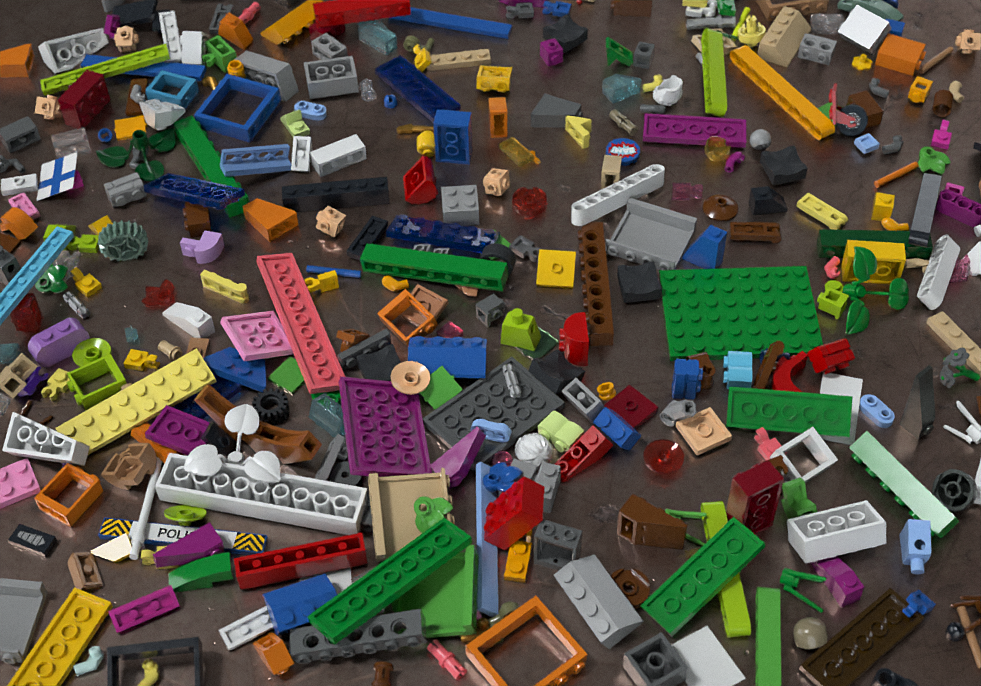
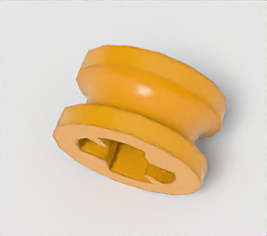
[597,382,616,400]

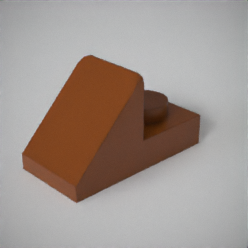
[336,329,370,352]

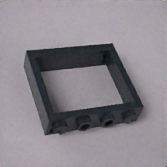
[107,637,204,686]

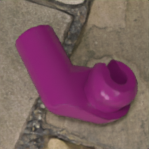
[725,152,745,173]

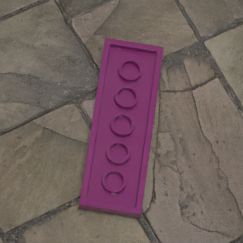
[643,113,746,148]

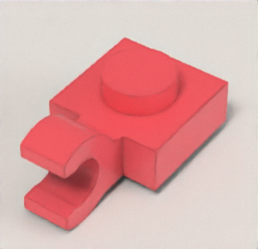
[754,427,787,460]

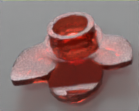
[141,279,175,307]

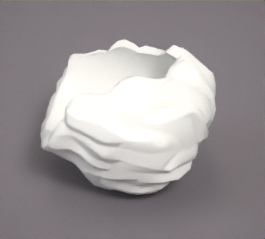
[653,75,683,106]
[515,433,554,470]

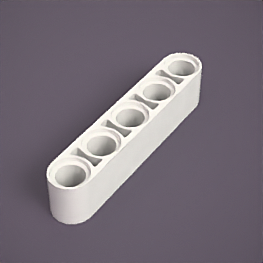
[917,234,960,310]

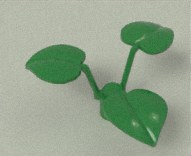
[843,246,909,334]

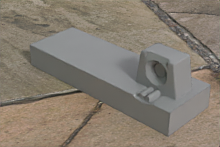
[314,434,348,481]

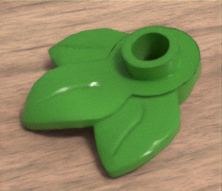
[918,146,951,175]
[414,496,453,533]

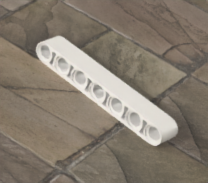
[571,164,665,226]

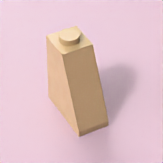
[601,155,622,190]

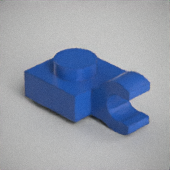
[543,1,572,18]
[902,590,936,617]

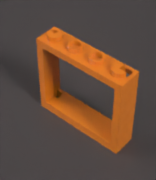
[466,596,587,686]

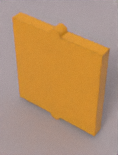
[114,115,147,141]

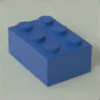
[433,109,473,165]

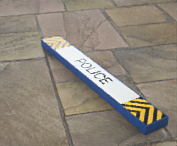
[98,517,268,555]

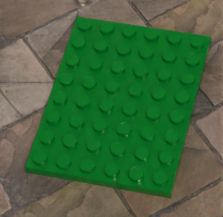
[659,266,823,361]

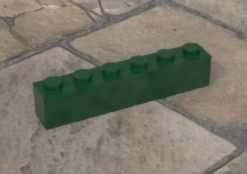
[817,229,933,260]

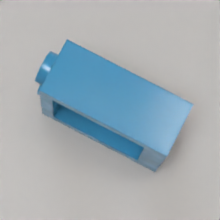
[145,70,199,109]

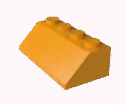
[260,0,323,45]

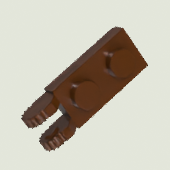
[751,341,785,389]

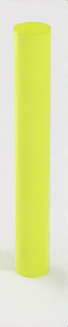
[731,7,750,41]

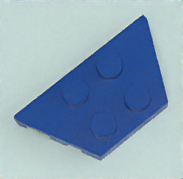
[203,347,266,393]

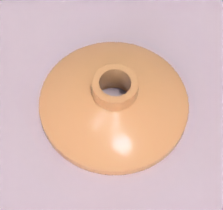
[391,361,430,394]

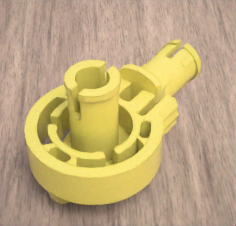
[738,15,766,48]

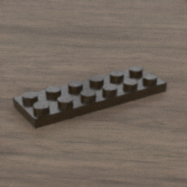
[799,588,925,686]

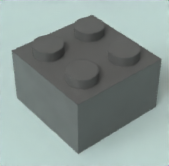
[623,632,688,686]

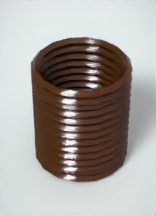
[932,90,953,117]

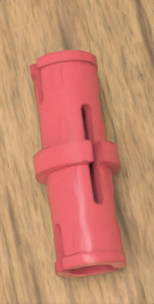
[238,2,261,24]
[427,639,467,680]

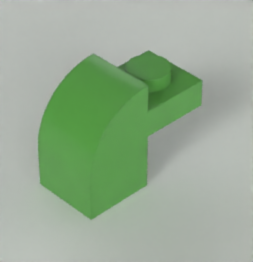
[781,477,817,519]

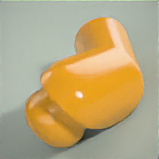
[881,217,909,231]
[382,276,409,292]

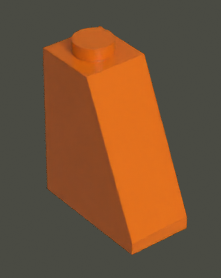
[0,44,35,78]
[488,97,508,138]
[243,198,299,242]

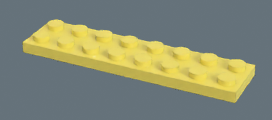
[55,348,217,456]

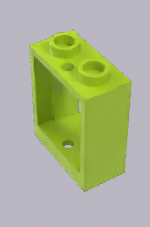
[66,354,127,411]

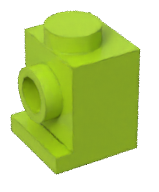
[817,286,849,320]

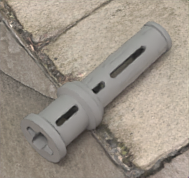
[686,15,736,30]

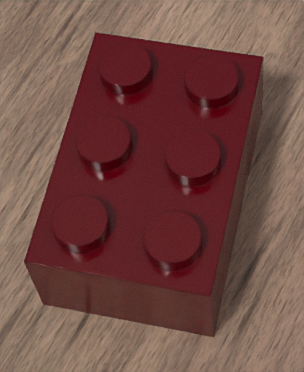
[58,69,111,130]

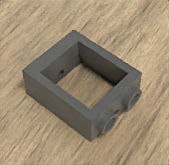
[534,519,582,571]

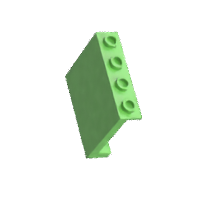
[392,545,479,638]

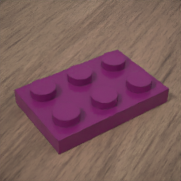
[145,405,210,455]

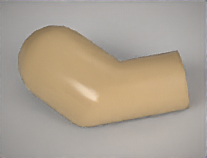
[949,81,964,103]
[904,258,929,273]

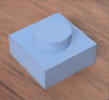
[854,133,880,154]

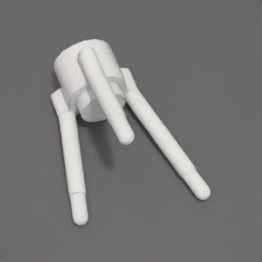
[943,401,981,444]

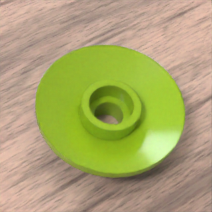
[72,338,111,367]
[164,505,207,526]

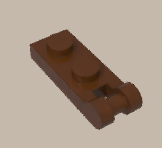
[729,222,781,243]

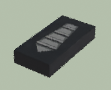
[8,523,57,557]

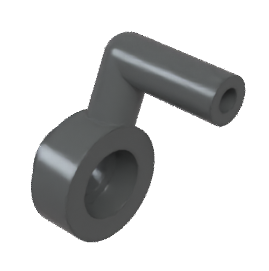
[129,146,149,169]
[0,155,26,173]

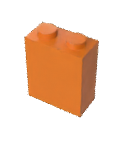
[875,33,927,76]

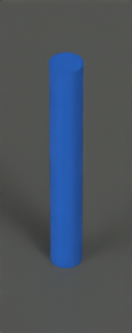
[306,265,362,278]

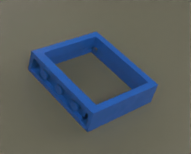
[194,74,281,143]

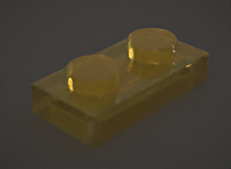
[499,136,534,167]

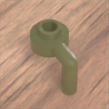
[403,36,435,53]
[488,601,520,644]

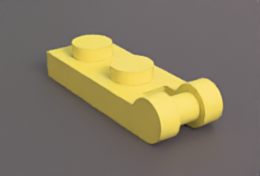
[797,193,848,230]
[200,269,249,304]

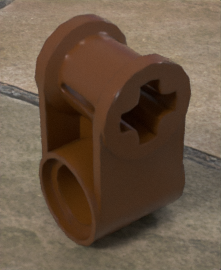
[686,352,716,389]

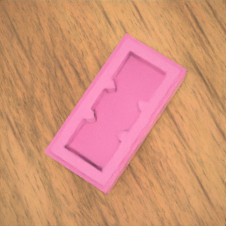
[8,192,40,220]

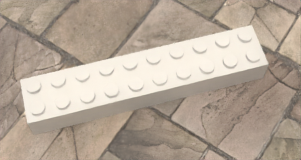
[155,453,368,535]

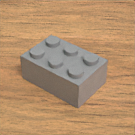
[304,56,359,99]

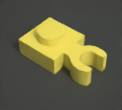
[41,368,70,401]

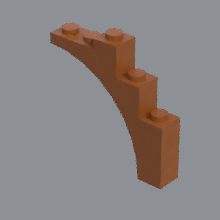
[194,384,322,464]

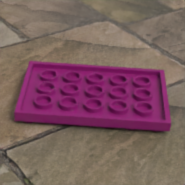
[339,377,432,477]

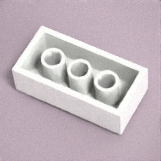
[787,500,886,563]

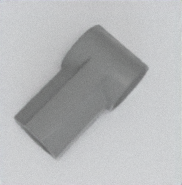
[660,399,697,426]

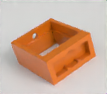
[377,289,438,348]
[34,463,103,527]

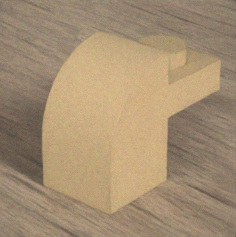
[0,353,38,398]

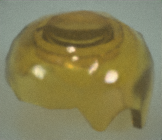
[704,136,730,162]

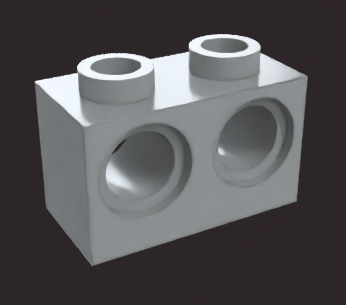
[311,33,348,60]
[798,33,837,65]

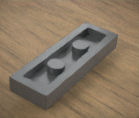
[337,329,391,372]

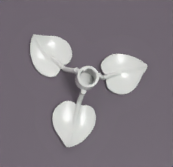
[184,404,281,483]

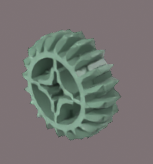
[98,220,148,262]

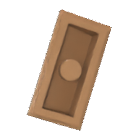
[68,552,103,593]

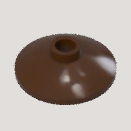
[703,195,738,221]

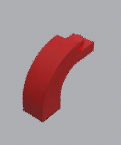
[771,351,808,392]

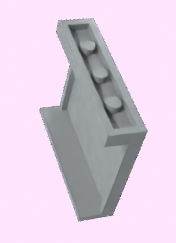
[605,198,697,270]
[0,578,48,664]

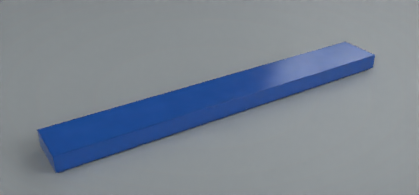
[389,7,512,39]
[80,54,207,81]

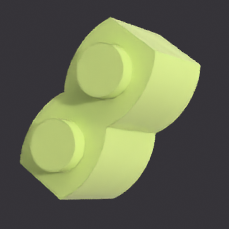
[538,411,584,453]

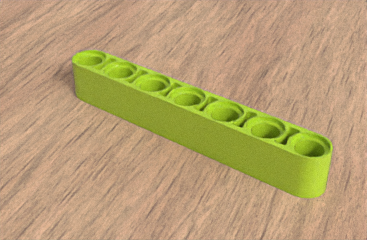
[701,28,727,118]
[701,501,751,637]

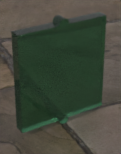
[515,327,559,360]

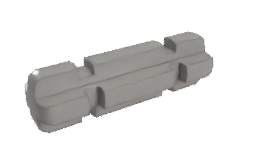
[63,291,90,319]
[502,364,521,398]

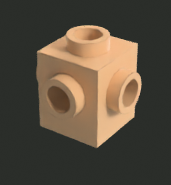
[114,26,139,52]
[955,30,981,54]
[35,95,62,120]
[483,168,510,196]
[316,206,346,237]

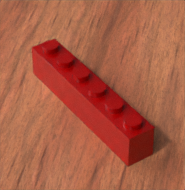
[313,0,411,28]
[234,532,368,590]

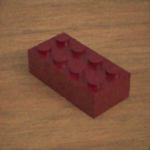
[726,460,784,534]

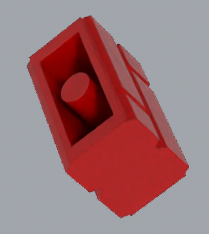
[807,338,855,375]

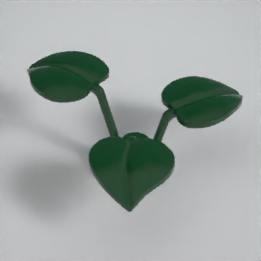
[96,128,176,181]

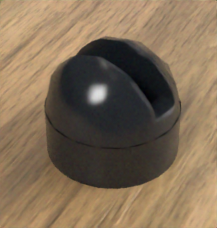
[945,622,965,642]

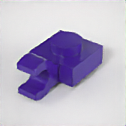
[17,366,49,397]

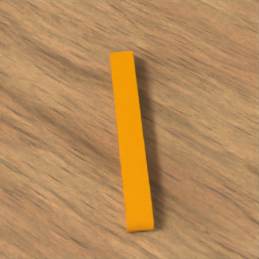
[730,45,835,140]

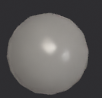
[750,129,772,150]

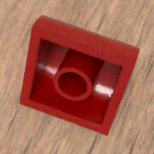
[403,155,438,204]
[559,312,589,366]

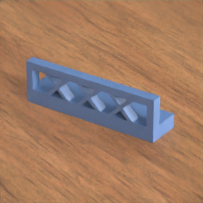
[220,144,291,177]

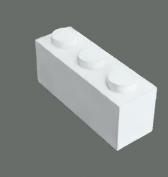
[310,134,367,177]

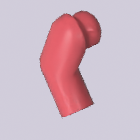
[824,256,840,279]

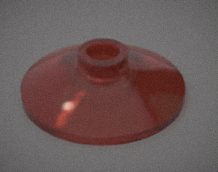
[643,439,684,474]

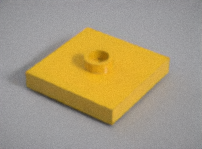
[536,249,576,289]

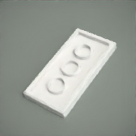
[819,372,863,445]

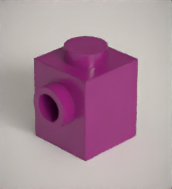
[540,38,563,66]

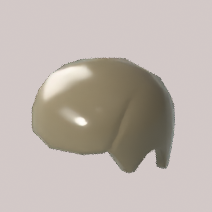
[793,617,828,649]

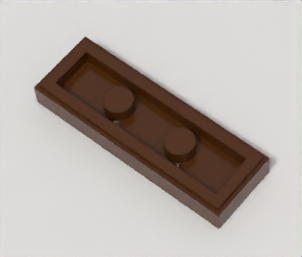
[125,79,148,116]

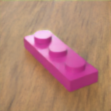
[108,585,179,633]

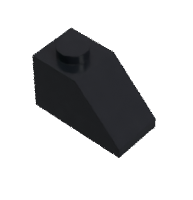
[748,186,788,216]

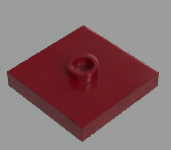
[604,384,659,429]

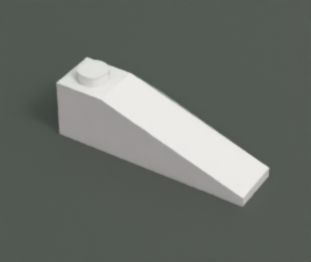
[38,28,108,74]

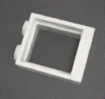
[769,427,838,483]

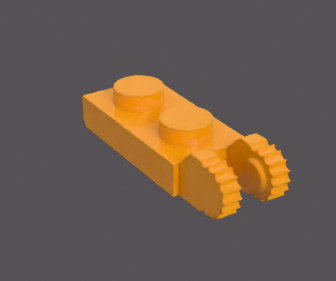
[504,529,533,583]

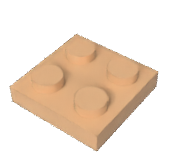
[676,407,732,456]

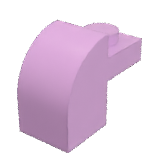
[180,230,224,264]

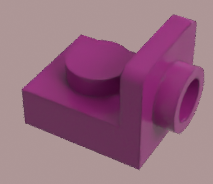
[104,15,121,39]

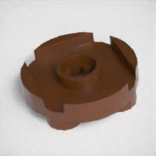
[610,568,650,609]

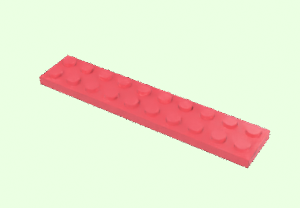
[256,253,345,394]

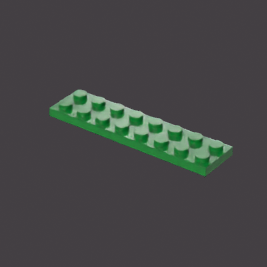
[307,518,473,645]

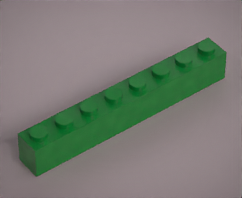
[173,115,250,218]
[360,243,509,291]

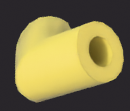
[643,75,663,92]
[137,658,159,686]

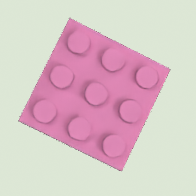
[220,311,293,361]

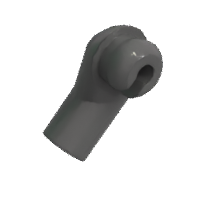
[640,104,666,114]
[882,135,904,154]

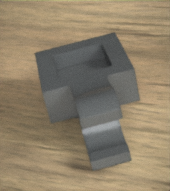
[506,3,534,19]

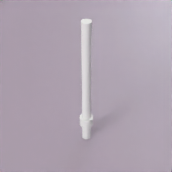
[129,457,162,560]

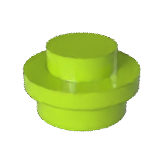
[824,280,843,293]

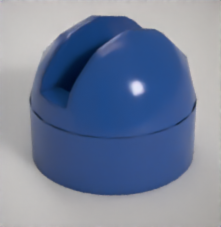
[384,94,397,108]
[98,128,112,142]

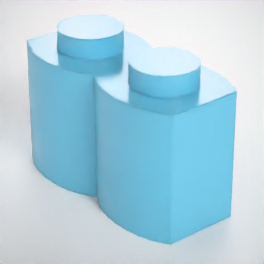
[723,351,752,389]

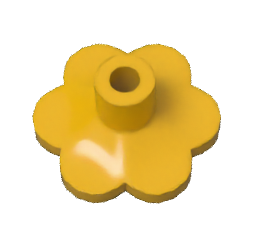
[852,54,872,70]

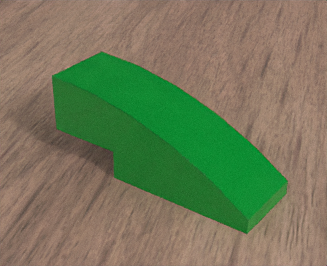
[168,552,233,593]

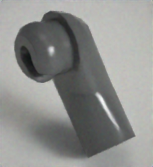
[869,78,889,98]

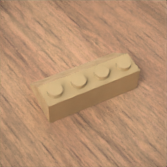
[758,6,811,68]

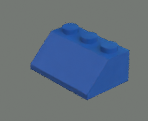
[263,574,337,636]

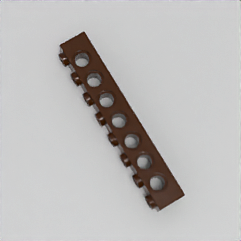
[578,222,614,346]

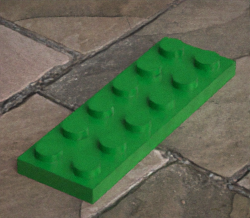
[726,386,853,437]
[640,517,766,637]

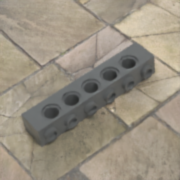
[290,609,427,664]

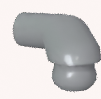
[130,85,145,104]

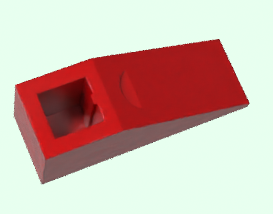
[555,425,613,482]

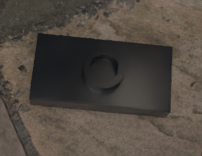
[201,422,242,459]

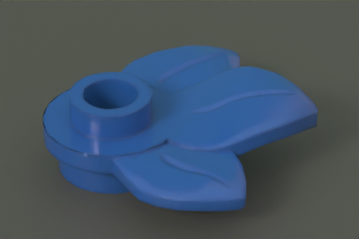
[483,462,523,492]

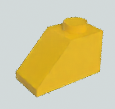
[871,192,895,221]

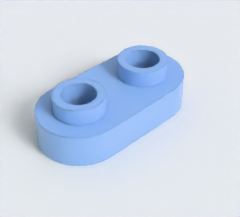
[294,101,327,121]
[859,394,895,428]
[470,419,512,443]

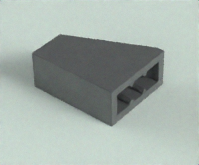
[531,94,583,127]

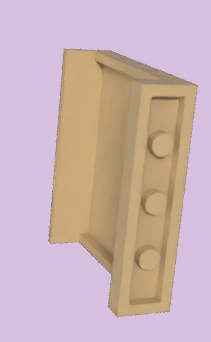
[368,468,455,562]

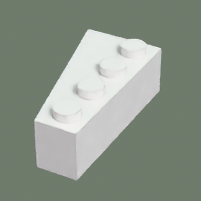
[2,412,90,466]

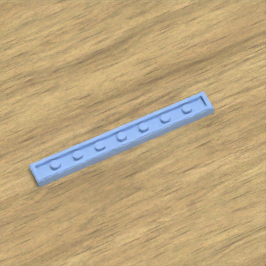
[476,462,499,617]

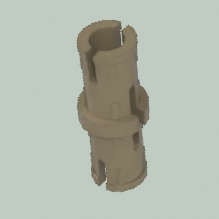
[609,109,639,136]

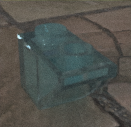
[602,74,642,103]

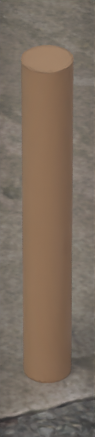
[919,46,954,74]
[957,606,981,670]

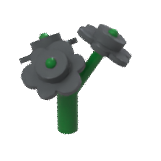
[940,348,980,388]

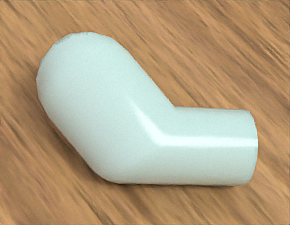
[74,646,104,676]

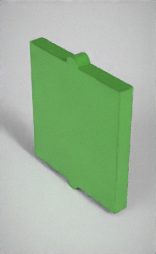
[268,356,305,394]
[420,366,463,410]

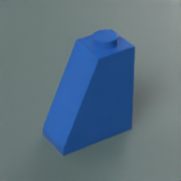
[682,225,727,269]

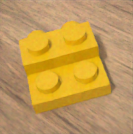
[476,66,512,92]

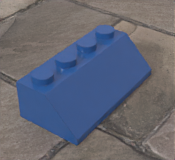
[408,336,487,378]

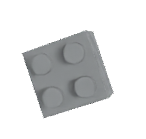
[441,185,479,227]

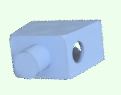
[900,519,931,574]

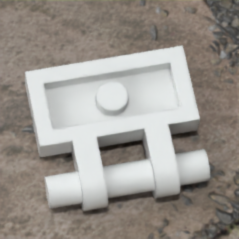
[686,0,717,18]

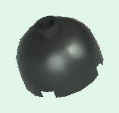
[932,469,978,511]

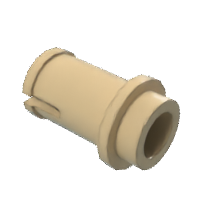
[158,340,182,360]

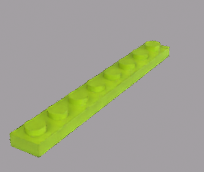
[40,44,171,96]

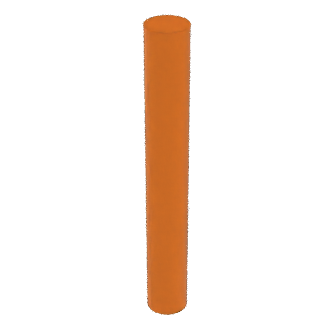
[874,161,919,188]

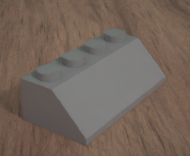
[554,554,644,649]

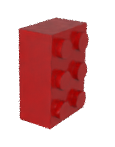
[484,476,545,550]

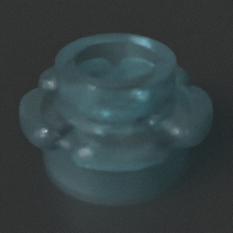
[124,325,138,344]

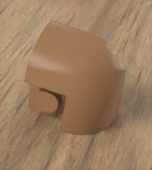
[101,443,157,490]

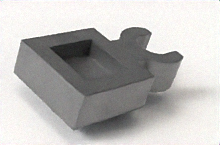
[509,235,541,262]

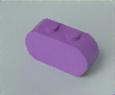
[28,318,89,367]

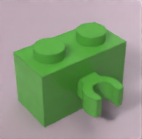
[202,35,237,73]

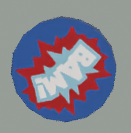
[606,138,640,166]

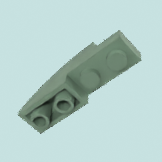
[838,0,904,21]

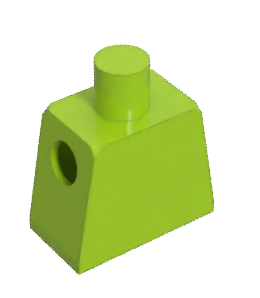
[501,308,541,351]

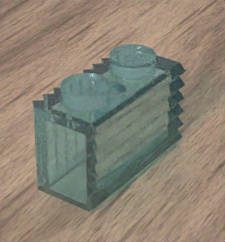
[308,393,345,437]

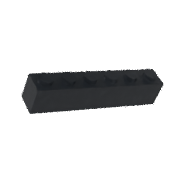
[282,177,390,213]

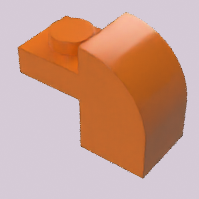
[0,207,38,240]

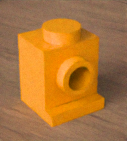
[908,76,933,103]

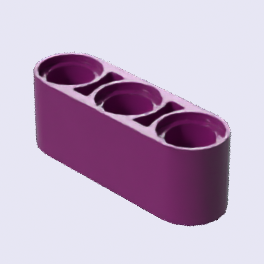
[935,189,981,228]

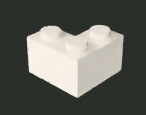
[180,31,210,66]

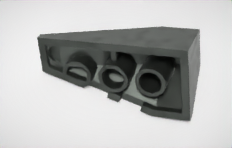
[899,365,935,439]

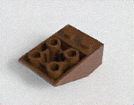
[617,494,688,550]

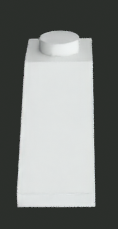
[163,302,215,338]

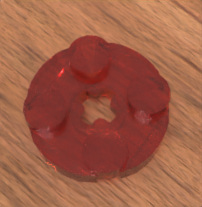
[512,187,547,219]

